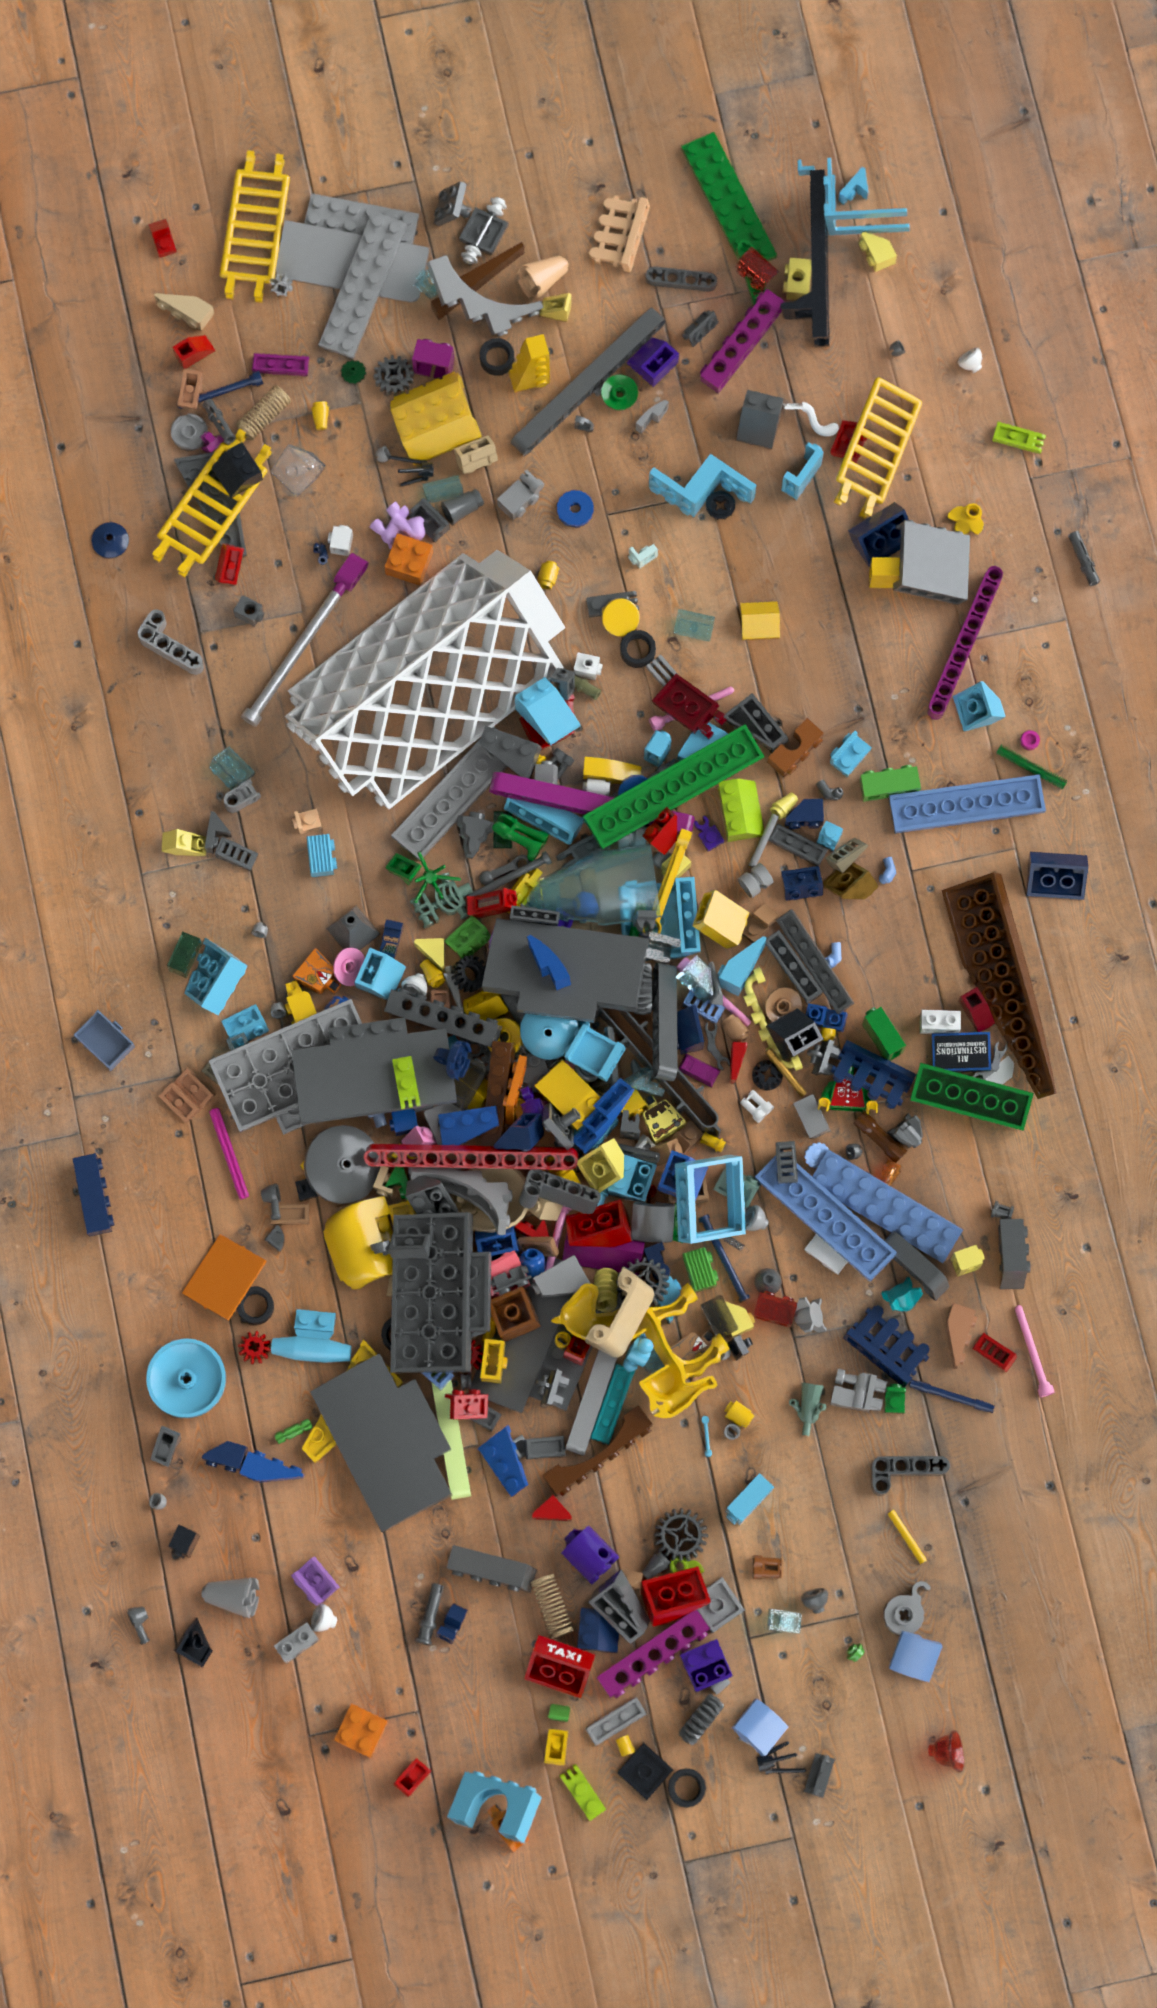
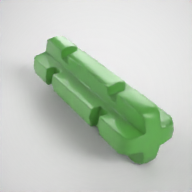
[274,1419,313,1444]

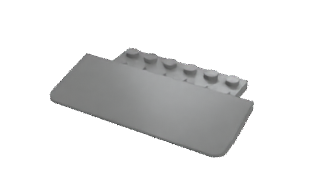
[276,193,429,302]

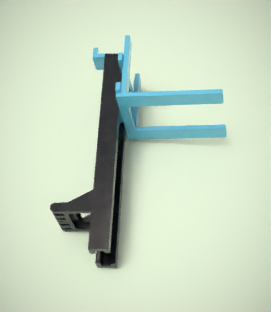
[780,158,910,347]

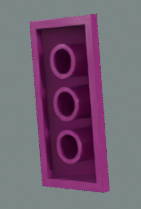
[562,1233,645,1276]

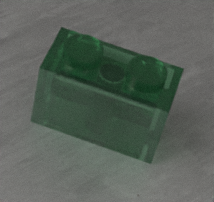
[167,931,202,978]

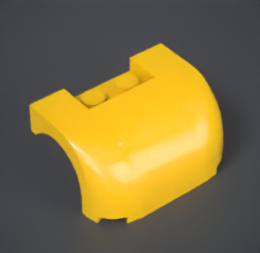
[323,1196,393,1290]

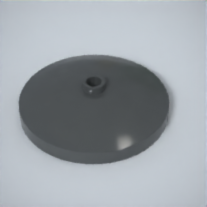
[304,1125,381,1204]

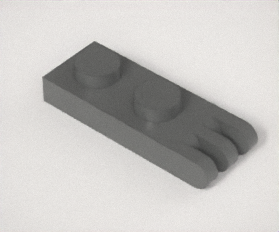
[586,591,639,618]

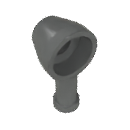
[261,1183,281,1220]
[127,1607,150,1645]

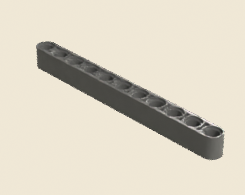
[511,308,666,456]

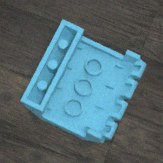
[618,877,701,961]

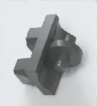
[807,1039,841,1076]
[535,1369,570,1406]

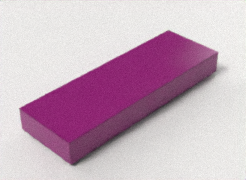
[252,353,309,376]

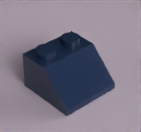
[677,1005,704,1055]
[578,1608,619,1653]

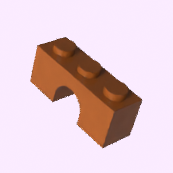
[767,718,824,777]

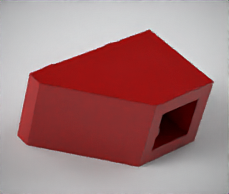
[172,335,216,369]
[642,807,677,855]

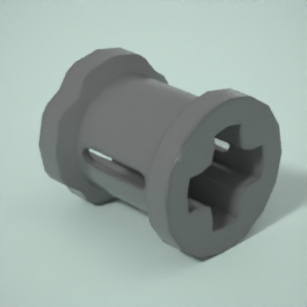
[990,1201,1014,1219]

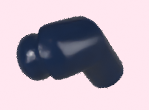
[313,543,328,565]

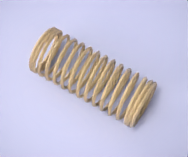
[236,385,291,440]
[531,1574,574,1639]

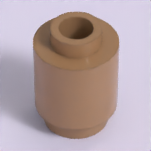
[721,1014,749,1042]

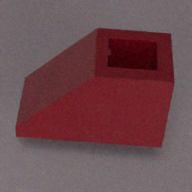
[958,987,995,1032]

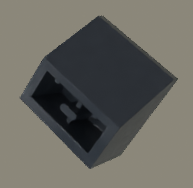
[766,1008,823,1060]

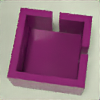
[412,339,455,380]

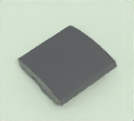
[631,1201,675,1243]

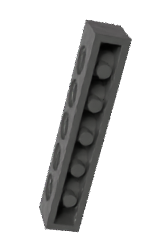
[384,988,503,1047]

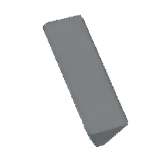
[702,962,723,1005]

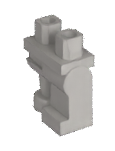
[830,1368,887,1413]

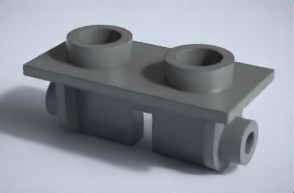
[682,310,719,347]
[491,1265,531,1295]
[804,1753,835,1798]

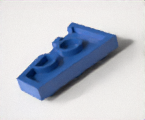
[478,1425,528,1497]

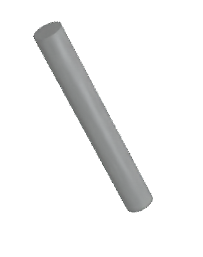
[748,814,779,867]

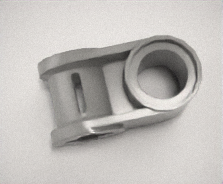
[224,780,261,813]

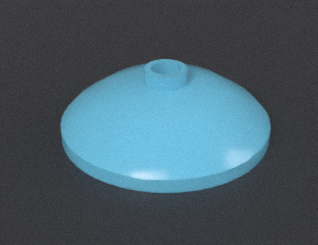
[520,1013,578,1060]

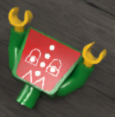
[817,1067,878,1114]

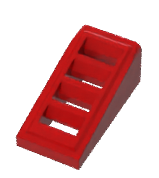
[730,1042,748,1084]
[972,1333,1017,1373]

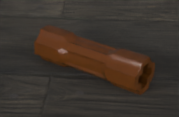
[853,1111,907,1164]

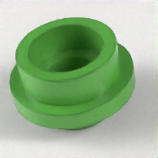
[846,1643,865,1662]

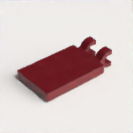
[652,673,726,739]

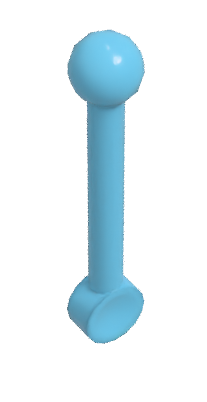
[701,1416,712,1457]

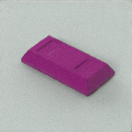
[678,1053,720,1088]

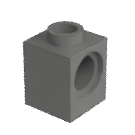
[233,595,265,627]

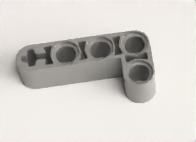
[138,609,204,675]

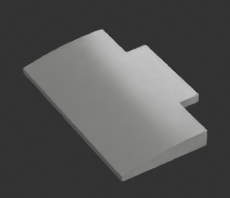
[209,999,362,1135]

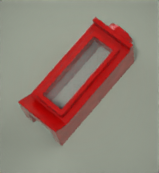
[467,888,517,918]

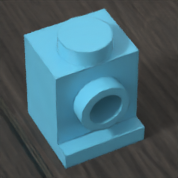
[816,821,843,851]

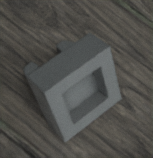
[632,910,657,932]

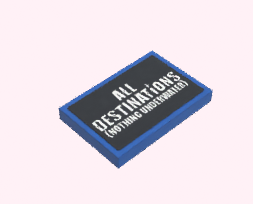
[932,1032,991,1072]

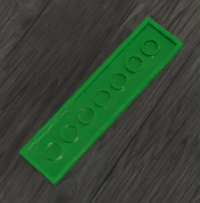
[681,132,777,270]

